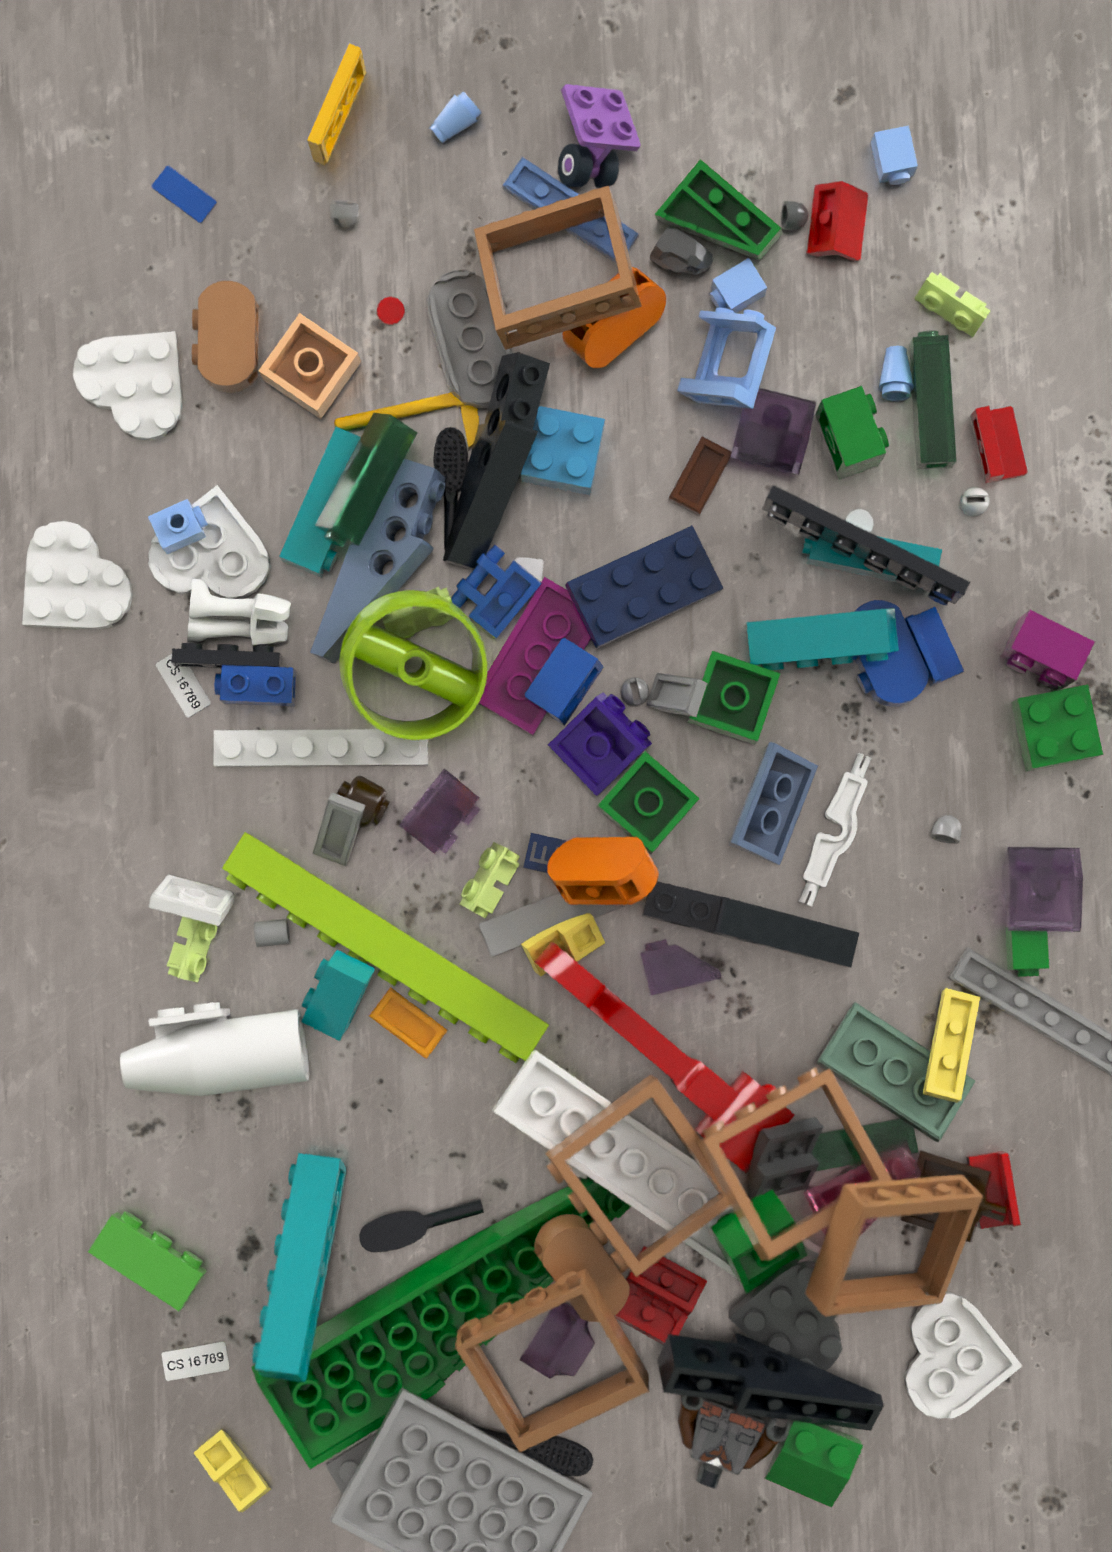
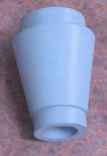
[429,91,482,143]
[879,346,914,401]

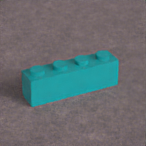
[279,427,380,578]
[746,608,899,670]

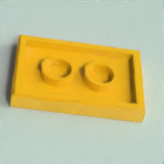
[307,43,366,165]

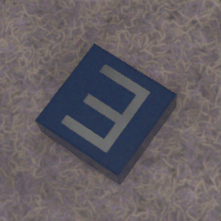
[523,833,566,873]

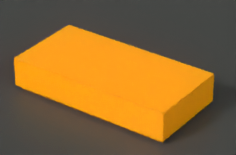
[369,987,448,1059]

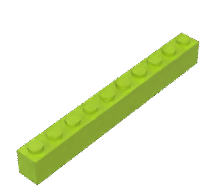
[222,832,549,1063]

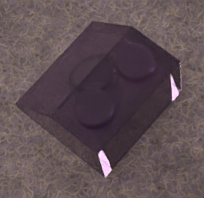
[730,388,816,474]
[399,768,481,855]
[1002,847,1083,932]
[639,939,722,996]

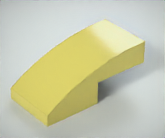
[521,913,605,976]
[194,1429,271,1512]

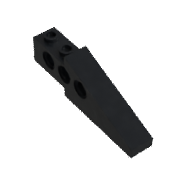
[443,352,550,570]
[642,881,859,968]
[657,1333,884,1431]

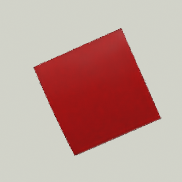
[615,1246,707,1345]

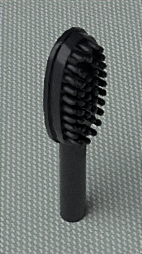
[433,427,468,550]
[359,1199,484,1252]
[472,1424,593,1476]

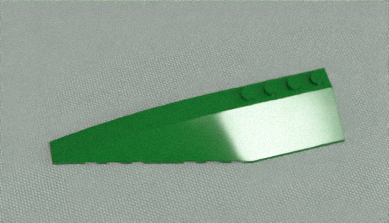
[251,1177,631,1470]

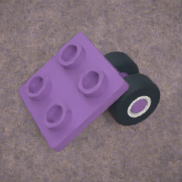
[558,84,641,188]

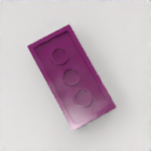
[478,577,591,736]

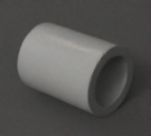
[254,919,290,947]

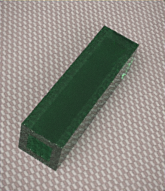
[909,331,957,470]
[315,413,417,547]

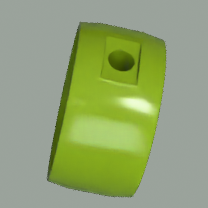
[339,590,487,740]

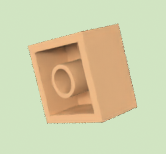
[259,313,361,419]

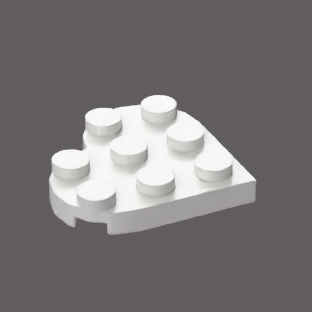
[73,331,183,441]
[148,485,271,599]
[22,521,133,630]
[904,1292,1022,1419]

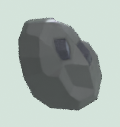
[650,226,713,275]

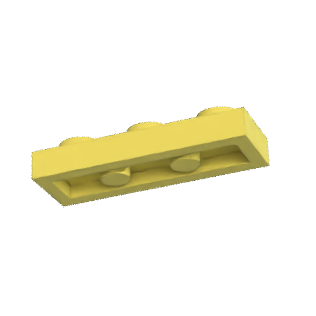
[923,988,980,1103]

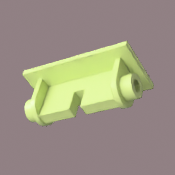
[914,272,991,337]
[382,587,455,639]
[459,842,520,919]
[166,916,217,983]

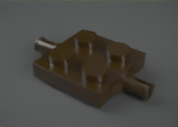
[888,1150,1008,1242]

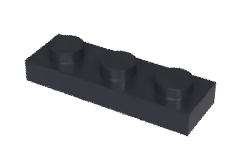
[171,643,282,668]

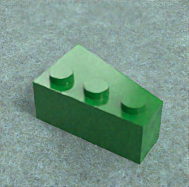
[654,159,783,261]

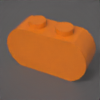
[563,267,666,368]
[547,837,658,905]

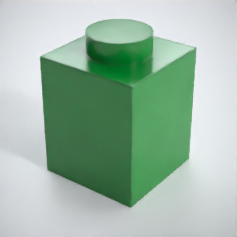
[1006,925,1049,977]

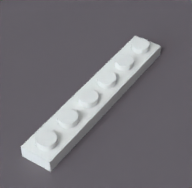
[214,729,428,767]

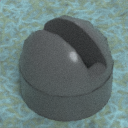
[781,201,809,230]

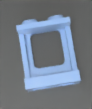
[677,307,776,409]

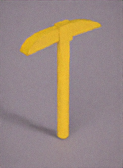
[334,392,479,450]

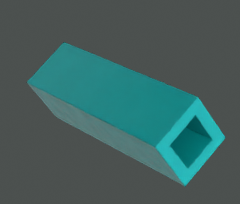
[802,537,942,582]

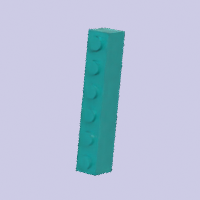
[252,1153,347,1382]

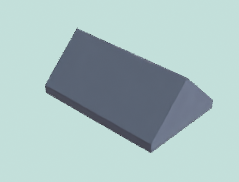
[728,742,818,865]

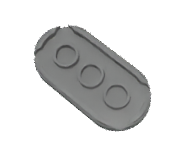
[427,270,513,408]

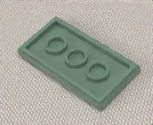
[816,1002,975,1142]

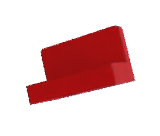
[807,181,868,261]
[970,406,1028,484]
[967,1151,1021,1229]

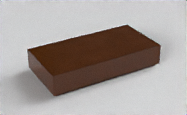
[668,436,733,516]

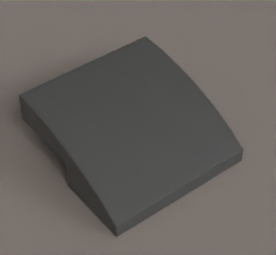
[748,1117,824,1200]

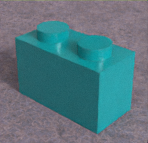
[301,950,375,1041]

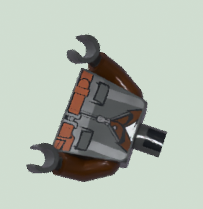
[677,1395,791,1489]

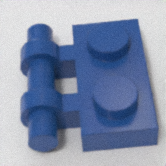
[451,544,542,638]

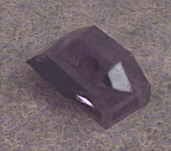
[519,1302,595,1379]

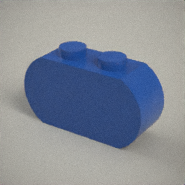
[853,600,929,707]

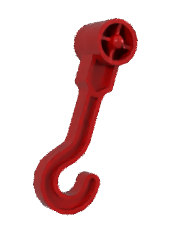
[534,941,795,1174]

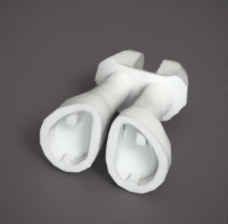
[187,579,291,647]

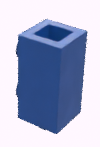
[214,665,297,707]

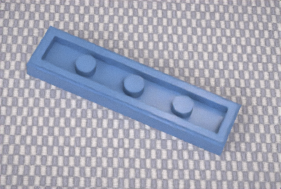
[503,157,639,264]

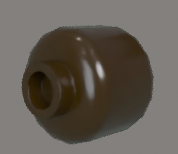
[336,776,390,829]

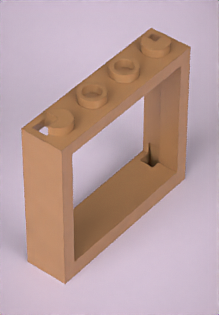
[474,186,642,350]
[696,1067,892,1260]
[545,1074,730,1277]
[805,1175,983,1316]
[455,1268,649,1452]

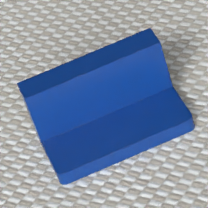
[905,607,964,687]
[525,638,604,726]

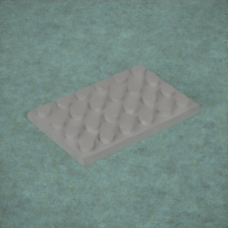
[330,1388,593,1552]

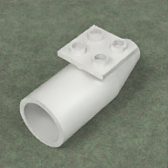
[120,1002,309,1097]

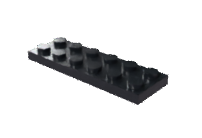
[762,485,970,606]

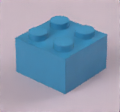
[521,406,605,495]

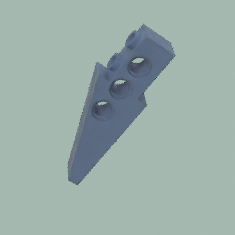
[310,457,446,664]

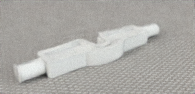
[798,753,872,907]

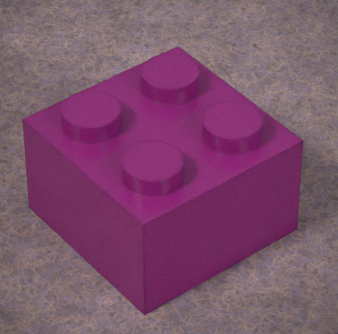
[1000,610,1095,690]

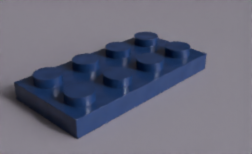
[565,525,724,649]

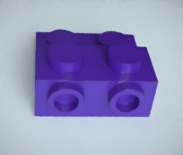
[548,692,652,796]

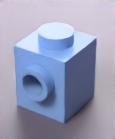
[148,499,208,554]

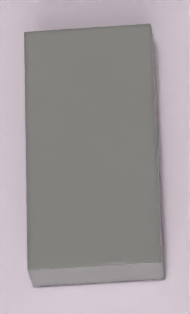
[646,673,707,717]
[313,793,366,866]

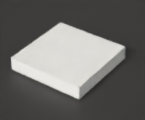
[149,875,236,926]

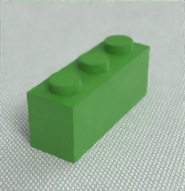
[88,1211,207,1311]

